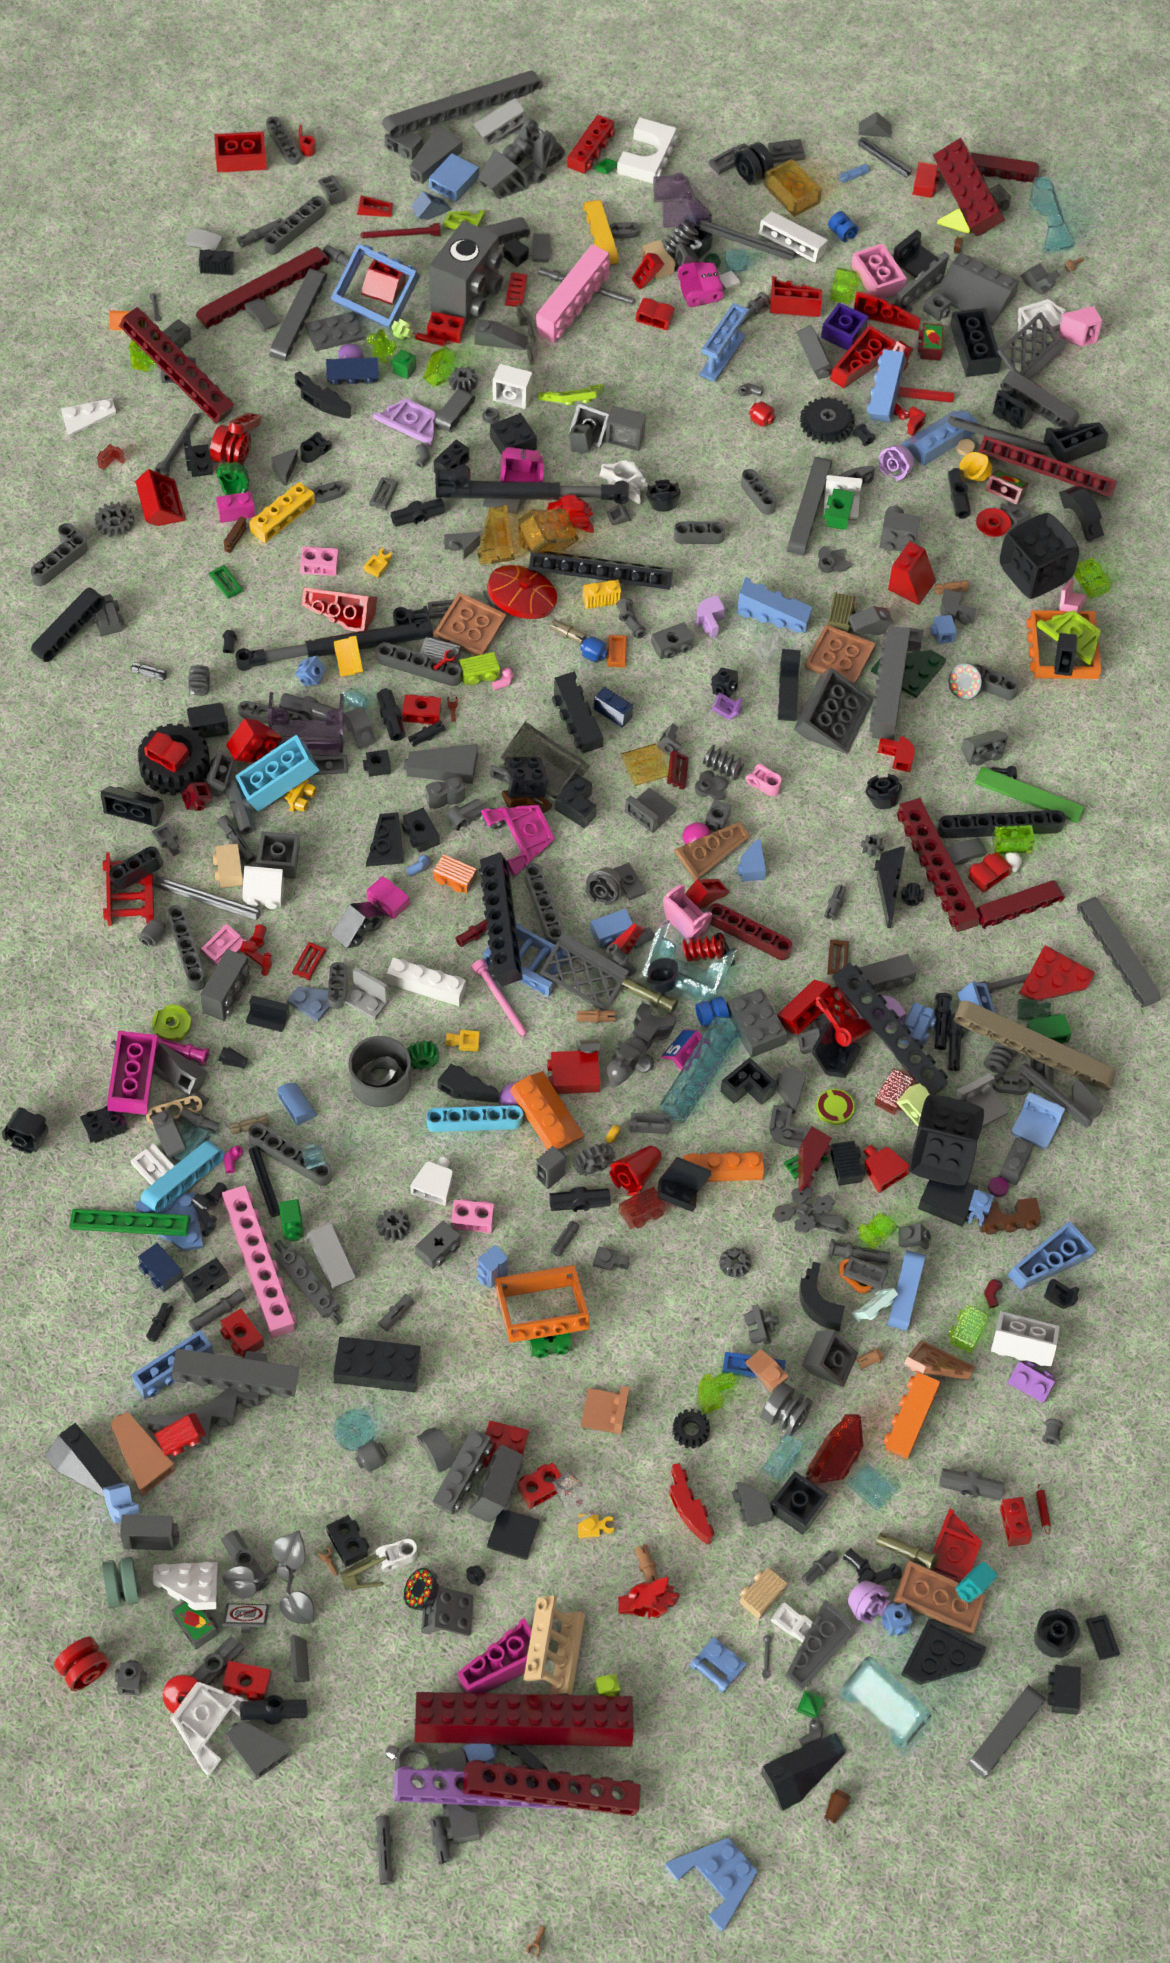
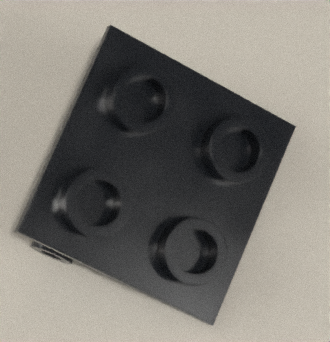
[80,1105,128,1144]

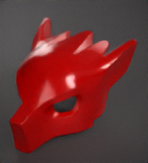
[546,494,594,533]
[618,1577,680,1619]

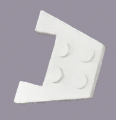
[171,1682,249,1775]

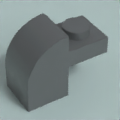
[1020,263,1060,294]
[940,589,976,624]
[341,707,377,749]
[416,1427,456,1473]

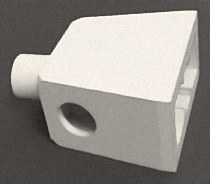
[410,1157,453,1206]

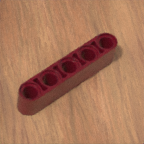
[971,152,1040,184]
[976,880,1065,929]
[708,903,792,960]

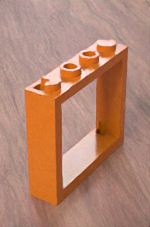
[1026,610,1101,679]
[495,1265,589,1343]

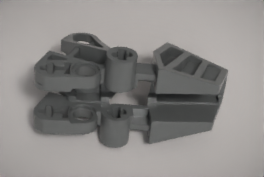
[478,118,565,199]

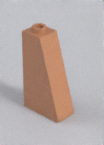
[111,1411,175,1496]

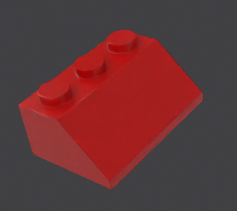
[135,469,186,526]

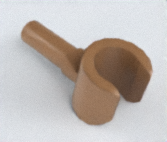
[1064,257,1084,272]
[318,1546,338,1576]
[527,1926,545,1957]

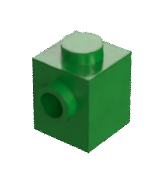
[391,349,416,380]

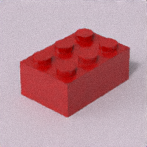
[214,131,267,173]

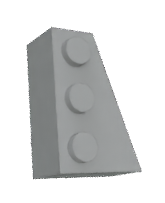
[474,98,529,146]

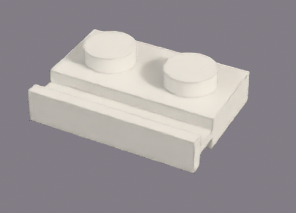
[131,1144,174,1185]

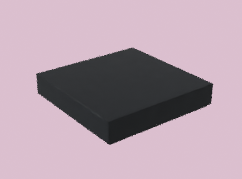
[487,1510,540,1560]

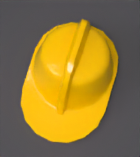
[959,452,992,482]

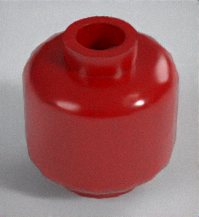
[749,401,776,427]

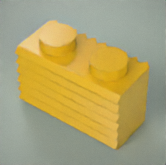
[582,580,621,609]

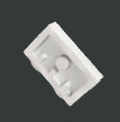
[823,475,862,519]

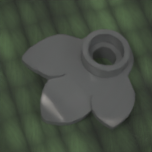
[818,546,851,573]
[695,771,729,800]

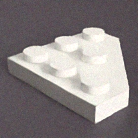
[153,1562,218,1610]

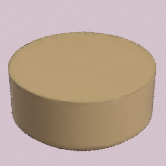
[957,439,975,456]

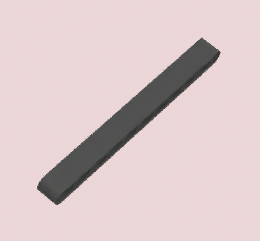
[382,70,543,138]

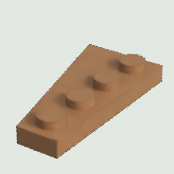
[674,821,750,880]

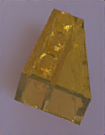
[477,505,515,565]

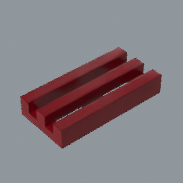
[667,750,689,789]

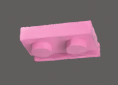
[200,924,246,965]

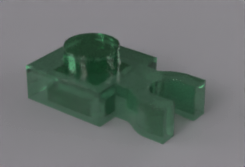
[1017,999,1051,1020]

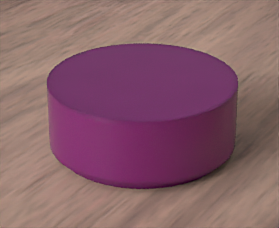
[988,1177,1009,1197]

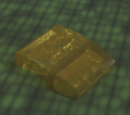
[621,744,668,786]

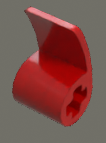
[299,124,316,157]

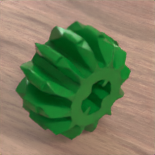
[407,1040,439,1070]

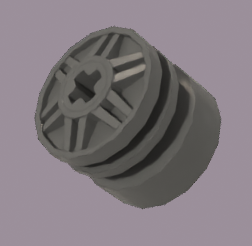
[760,1382,813,1437]

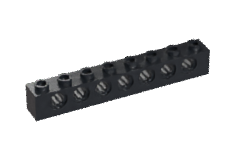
[529,549,674,590]
[479,852,523,987]
[832,963,948,1095]

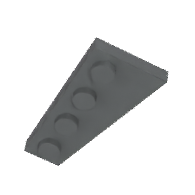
[785,1599,857,1691]

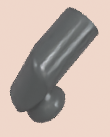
[738,383,764,396]
[799,1718,824,1747]

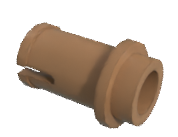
[856,1348,884,1369]

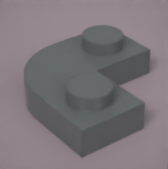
[769,1105,809,1148]

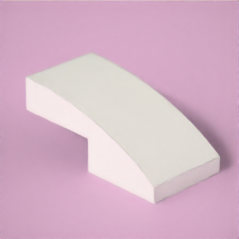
[771,1603,813,1642]

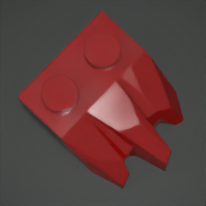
[482,1420,529,1468]

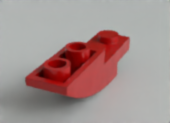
[669,1463,714,1545]

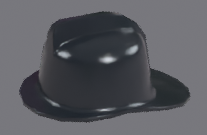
[647,958,678,996]

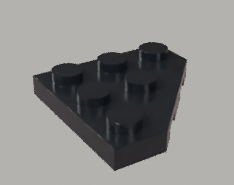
[901,1618,987,1685]

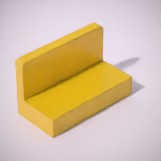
[334,636,363,677]

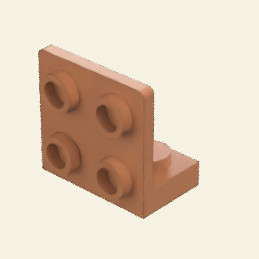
[581,1386,630,1434]

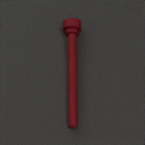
[360,223,441,239]

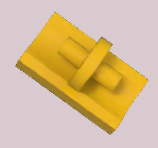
[284,778,317,812]

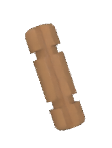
[934,580,969,595]

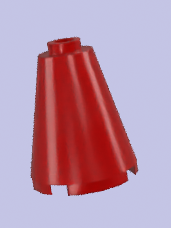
[609,1145,662,1196]

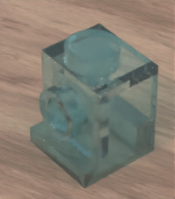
[724,249,750,273]

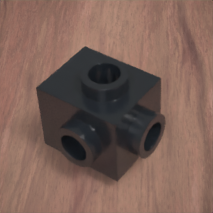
[711,667,738,698]

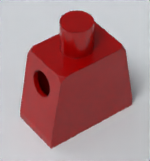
[863,1145,909,1193]

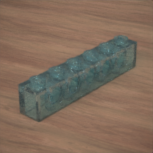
[660,1017,740,1122]

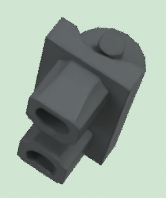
[744,1304,779,1345]

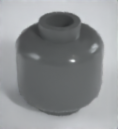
[355,1440,388,1472]

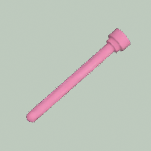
[472,959,526,1036]

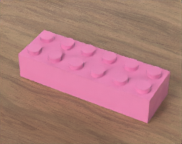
[536,244,610,343]

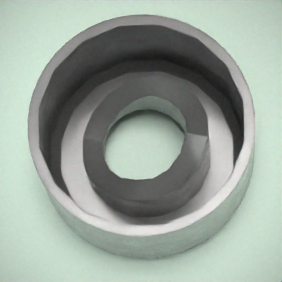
[349,1036,411,1107]

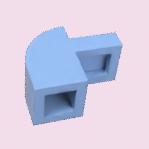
[103,1483,140,1523]

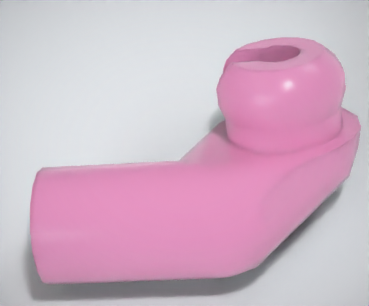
[491,668,514,691]

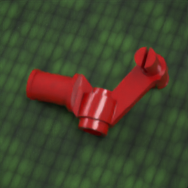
[240,924,272,976]

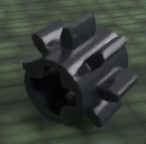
[901,883,925,906]

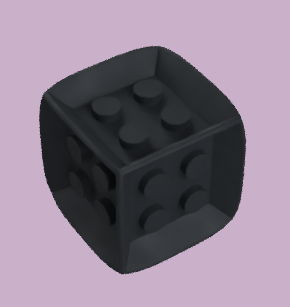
[1000,513,1079,599]
[909,1095,984,1186]

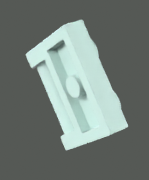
[851,1288,898,1323]

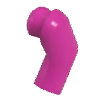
[224,1145,243,1174]

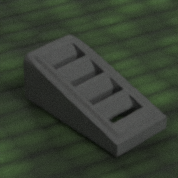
[318,175,347,205]

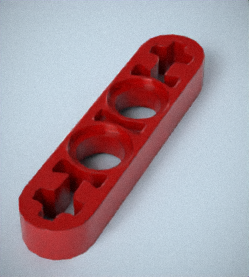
[228,413,261,434]

